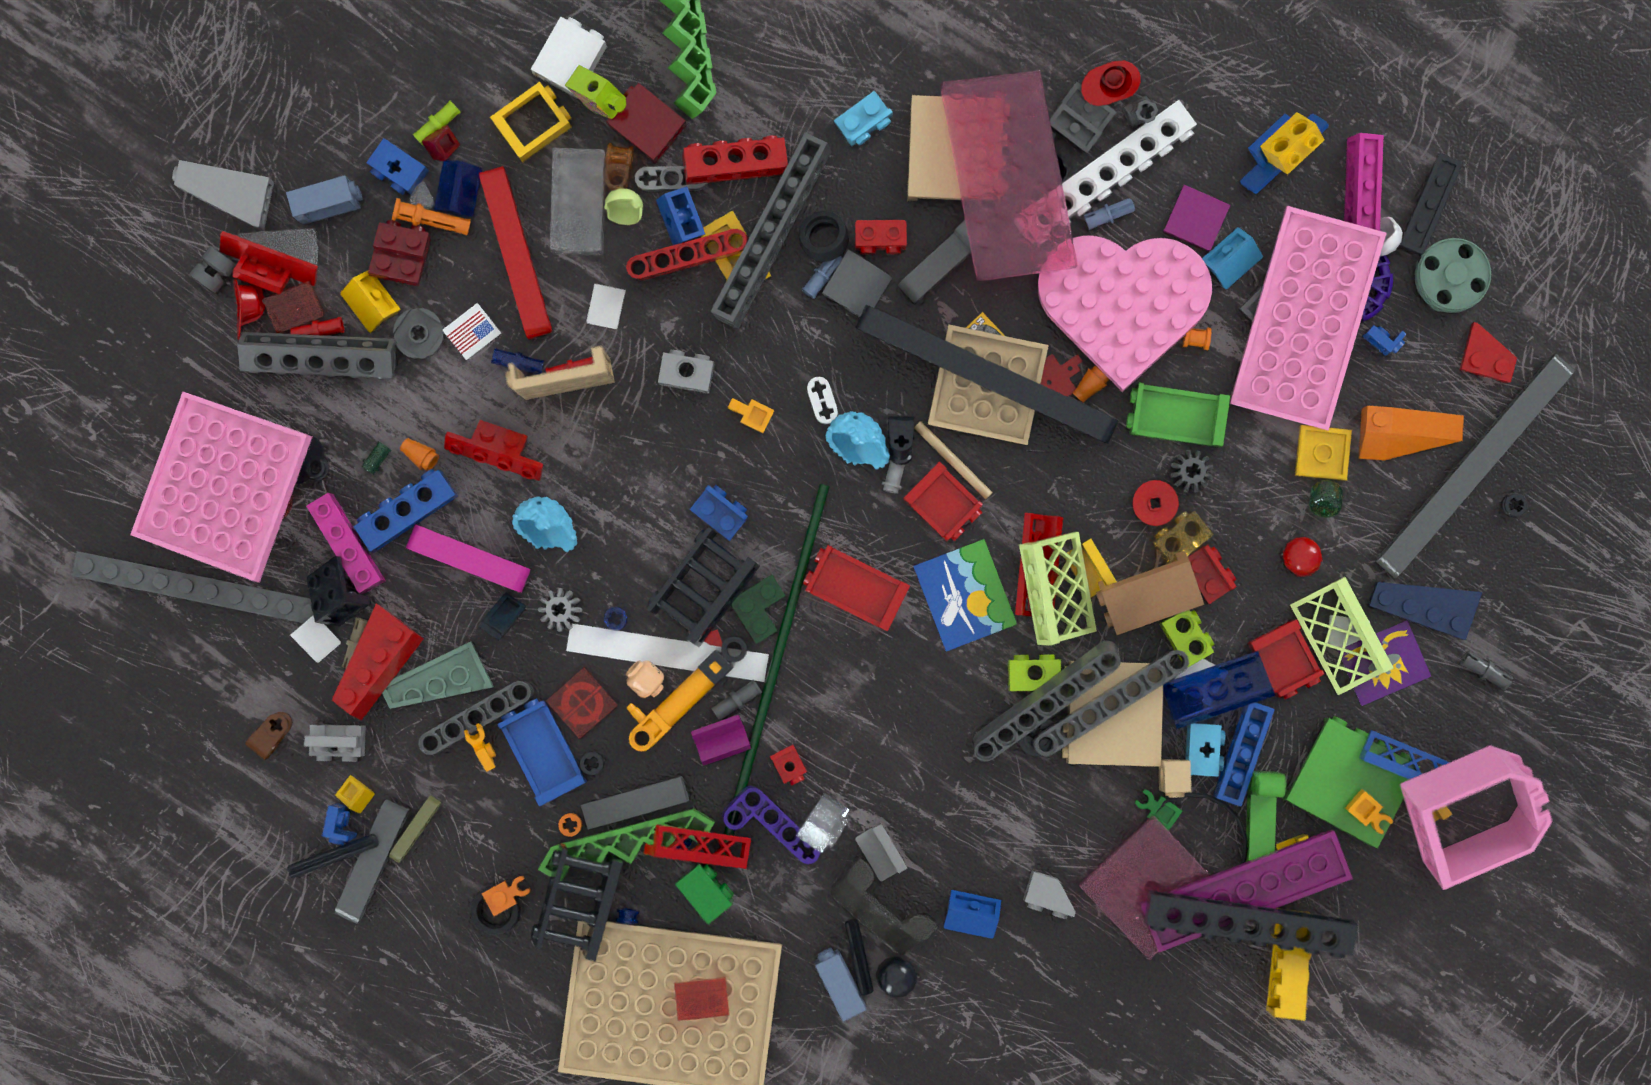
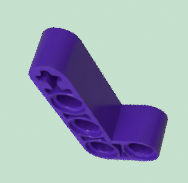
[722,786,820,864]

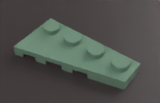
[382,641,494,709]

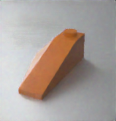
[1358,406,1464,461]

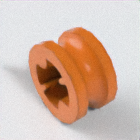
[558,813,582,837]

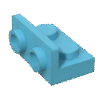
[834,91,893,146]

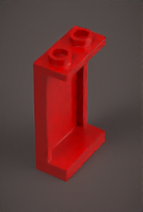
[803,545,910,632]

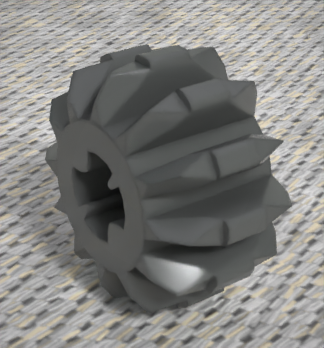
[1170,450,1213,493]

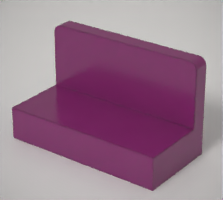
[691,715,751,766]

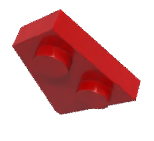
[1459,322,1517,383]

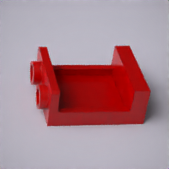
[903,461,983,542]
[1248,619,1325,700]

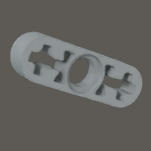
[635,166,708,192]

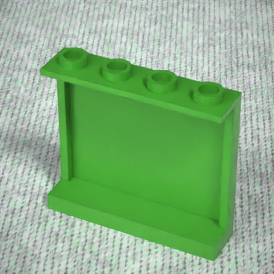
[1282,716,1420,849]

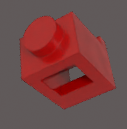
[770,744,807,786]

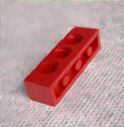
[682,135,788,185]

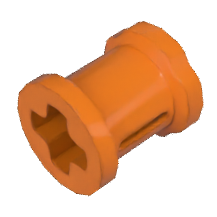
[1182,327,1212,350]

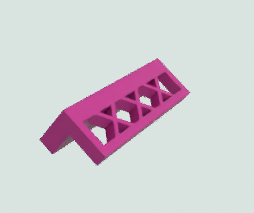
[1344,133,1384,231]

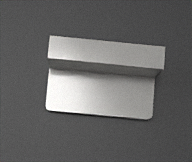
[855,822,907,881]

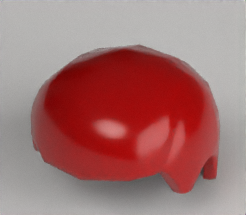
[1283,537,1323,577]

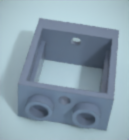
[286,175,363,225]
[815,947,866,1022]

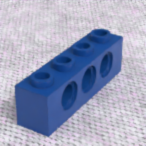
[353,469,459,553]
[1213,700,1274,806]

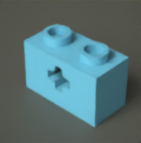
[1185,723,1225,777]

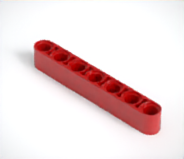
[479,166,552,340]

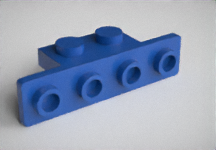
[1240,114,1329,194]

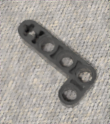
[897,215,989,304]

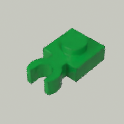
[1135,789,1182,831]

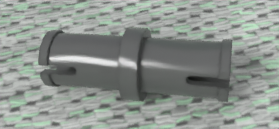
[1460,651,1513,691]
[711,680,762,721]

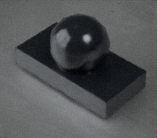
[478,592,526,641]

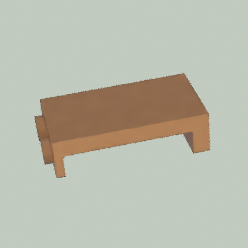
[1096,551,1204,635]

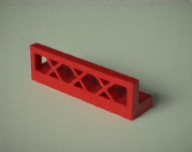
[1015,513,1063,617]
[644,825,751,869]

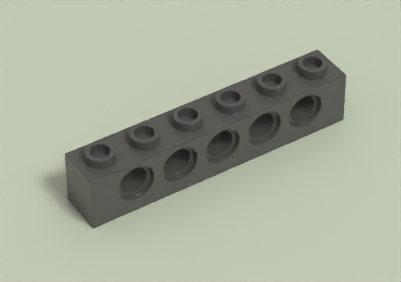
[237,332,396,379]

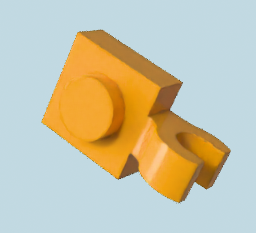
[728,398,774,433]
[464,723,496,772]

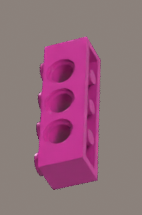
[306,493,386,594]

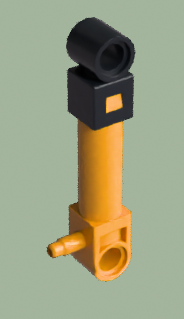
[627,636,748,751]

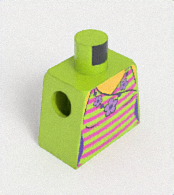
[565,65,626,119]

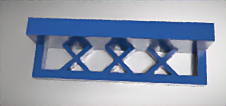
[1359,730,1450,779]

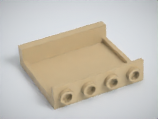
[907,95,1008,204]
[506,346,615,400]
[1062,661,1163,766]

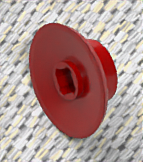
[1133,480,1179,526]

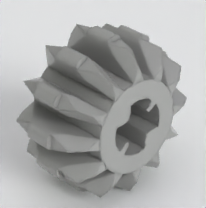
[538,588,582,632]

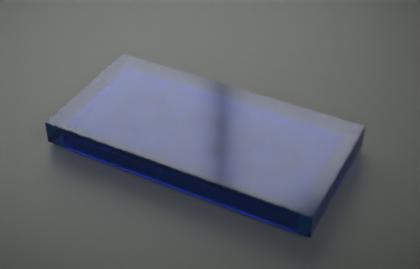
[1163,651,1275,729]

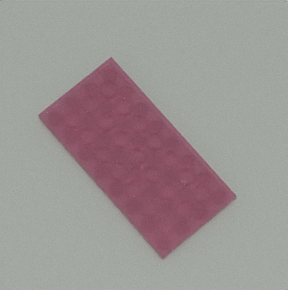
[940,70,1078,281]

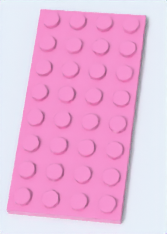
[1229,206,1386,430]

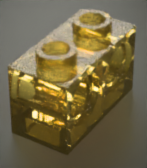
[1152,511,1214,564]

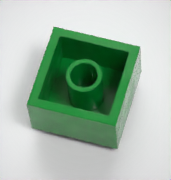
[675,863,734,924]

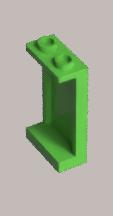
[1126,382,1230,448]

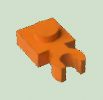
[482,876,531,916]

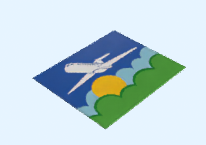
[913,539,1017,651]

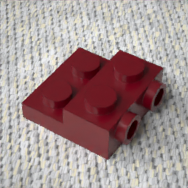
[368,220,431,287]

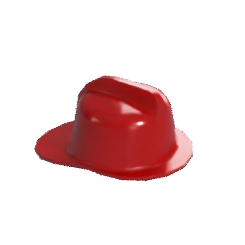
[1081,60,1141,106]
[233,279,265,340]

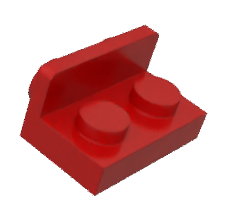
[1188,545,1236,605]

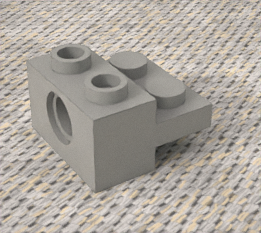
[304,724,366,762]

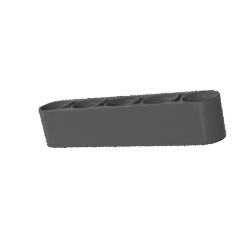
[418,681,534,755]
[334,799,410,924]

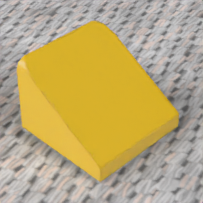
[335,775,375,813]

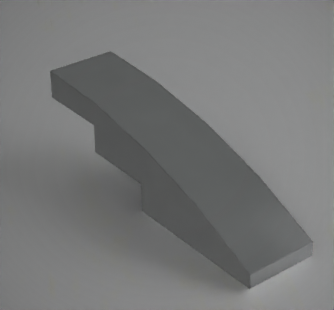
[581,776,689,830]

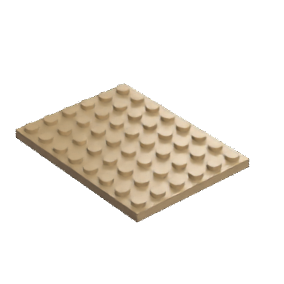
[558,921,782,1085]

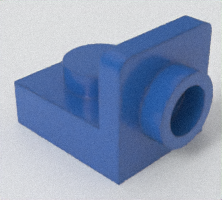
[1362,325,1406,356]

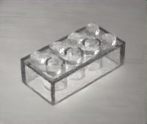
[550,148,606,255]

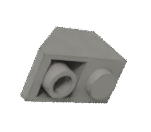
[1023,870,1075,919]

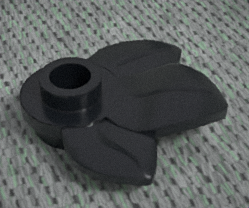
[295,434,329,484]

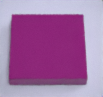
[1163,185,1230,252]

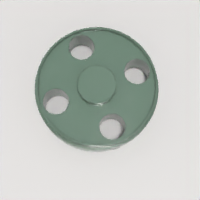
[1415,238,1491,313]

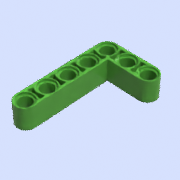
[1246,771,1286,862]

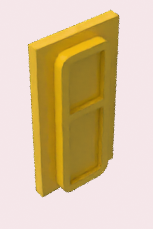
[701,210,771,280]

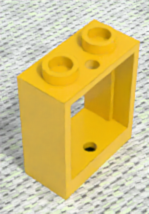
[490,82,571,163]

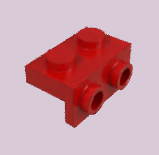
[855,220,907,254]

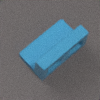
[1202,227,1263,289]

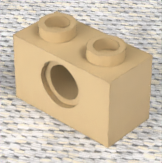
[1158,759,1191,797]

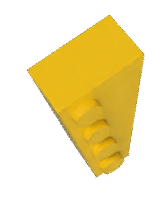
[1266,908,1312,1020]

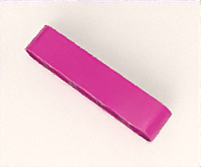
[406,524,531,593]

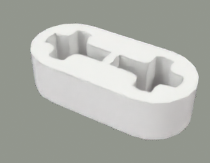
[807,377,838,425]

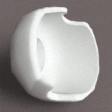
[1380,217,1403,256]

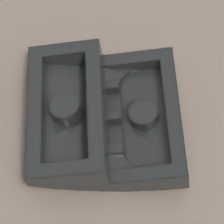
[1047,81,1116,153]
[822,250,892,317]

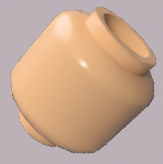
[626,660,664,698]

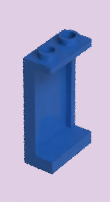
[497,699,587,807]

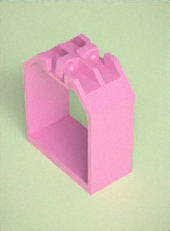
[1400,746,1552,890]

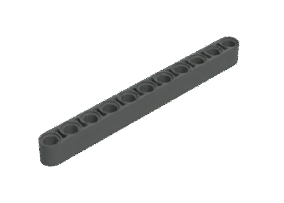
[1375,353,1575,578]

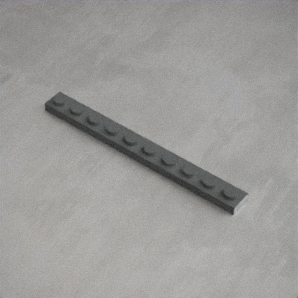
[72,551,313,623]

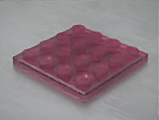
[1079,815,1210,961]

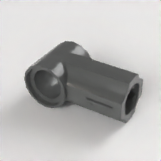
[1123,96,1158,128]

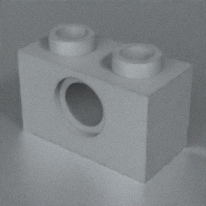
[658,349,714,394]

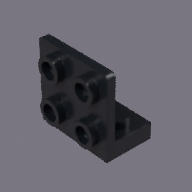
[307,556,370,626]

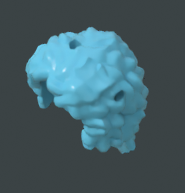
[826,411,890,469]
[512,497,577,552]

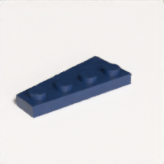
[1368,582,1482,640]

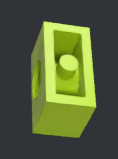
[1008,655,1061,691]

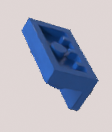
[690,485,749,541]
[322,803,357,845]

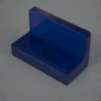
[434,160,482,217]

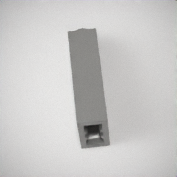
[172,160,274,231]

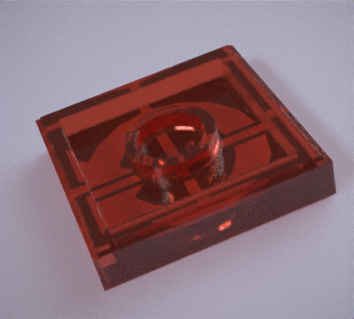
[546,667,618,739]

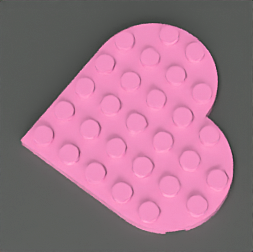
[1038,236,1212,392]

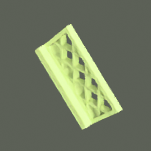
[1019,532,1097,645]
[1290,576,1393,695]

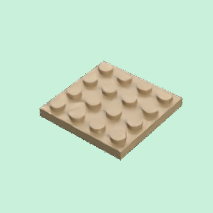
[928,325,1048,445]

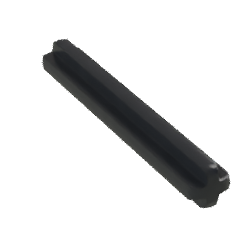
[287,834,379,878]

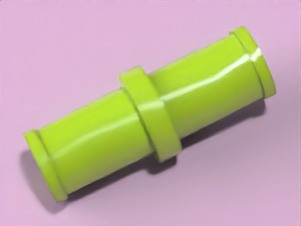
[413,100,461,146]

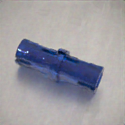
[491,348,545,375]

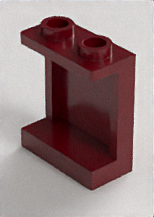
[606,83,687,164]

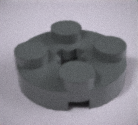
[393,308,445,359]

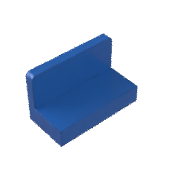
[944,890,1001,938]

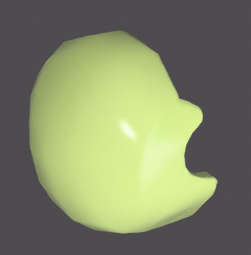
[604,188,643,225]

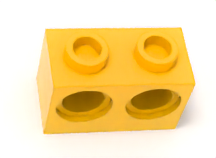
[1260,112,1324,174]

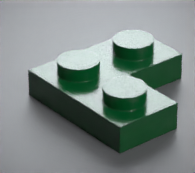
[732,574,786,644]

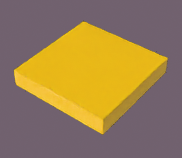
[1295,425,1352,481]

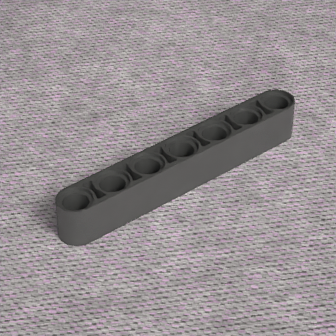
[973,641,1121,762]
[1033,650,1189,756]

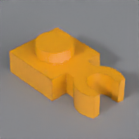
[1345,789,1393,834]

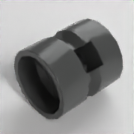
[189,246,236,293]

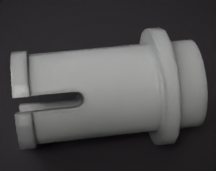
[882,460,906,494]

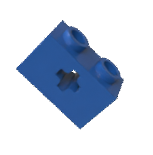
[366,138,429,195]
[656,186,705,245]

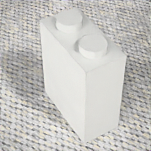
[531,17,607,99]

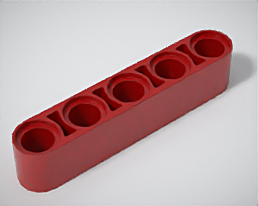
[626,229,749,280]

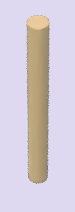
[914,421,993,500]

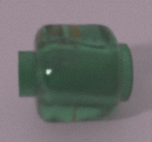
[1309,480,1344,518]

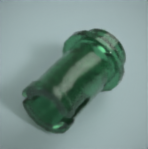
[362,441,392,475]

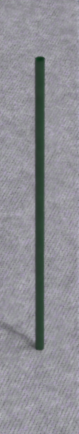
[719,484,829,855]

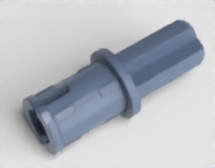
[1084,199,1135,230]
[802,256,843,299]

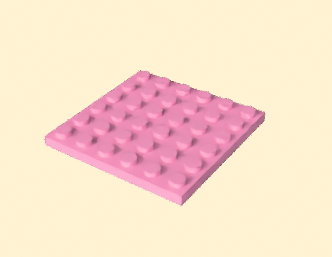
[130,392,312,582]

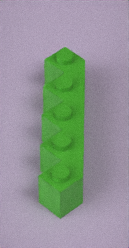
[659,0,716,119]
[538,808,715,880]

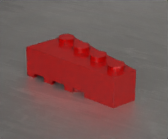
[332,603,424,720]

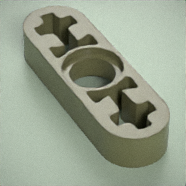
[389,795,442,863]

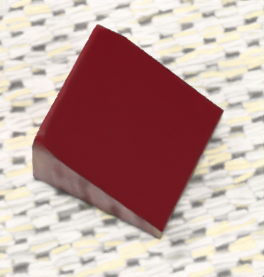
[422,125,460,161]

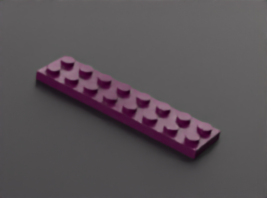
[1140,829,1353,952]

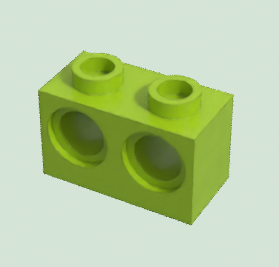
[1159,610,1214,667]

